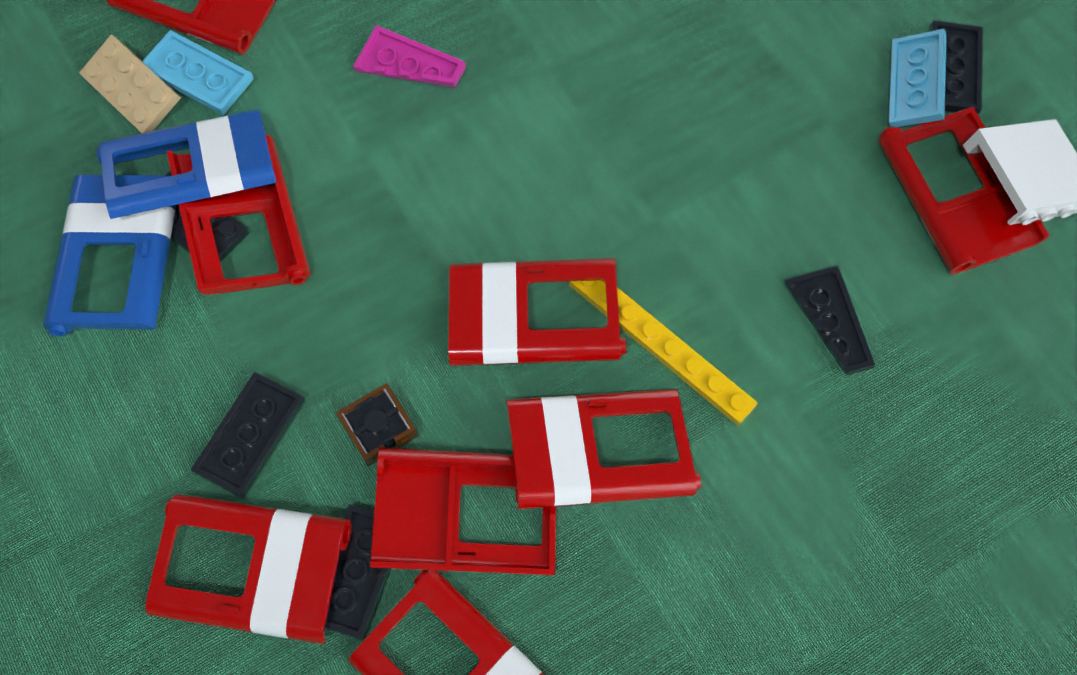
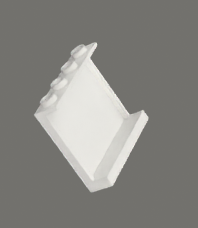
[963,119,1077,225]

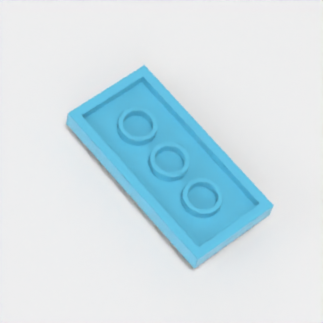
[889,29,946,128]
[142,30,254,115]

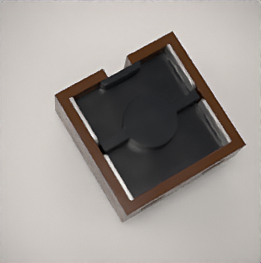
[336,383,418,467]

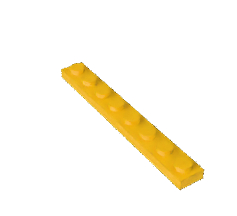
[569,280,758,426]

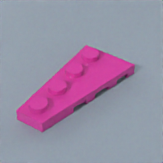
[353,25,466,88]

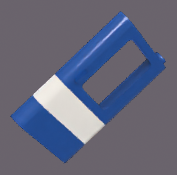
[96,109,276,219]
[43,175,176,337]

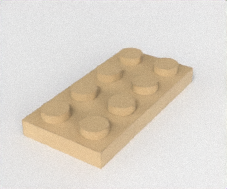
[79,34,181,133]

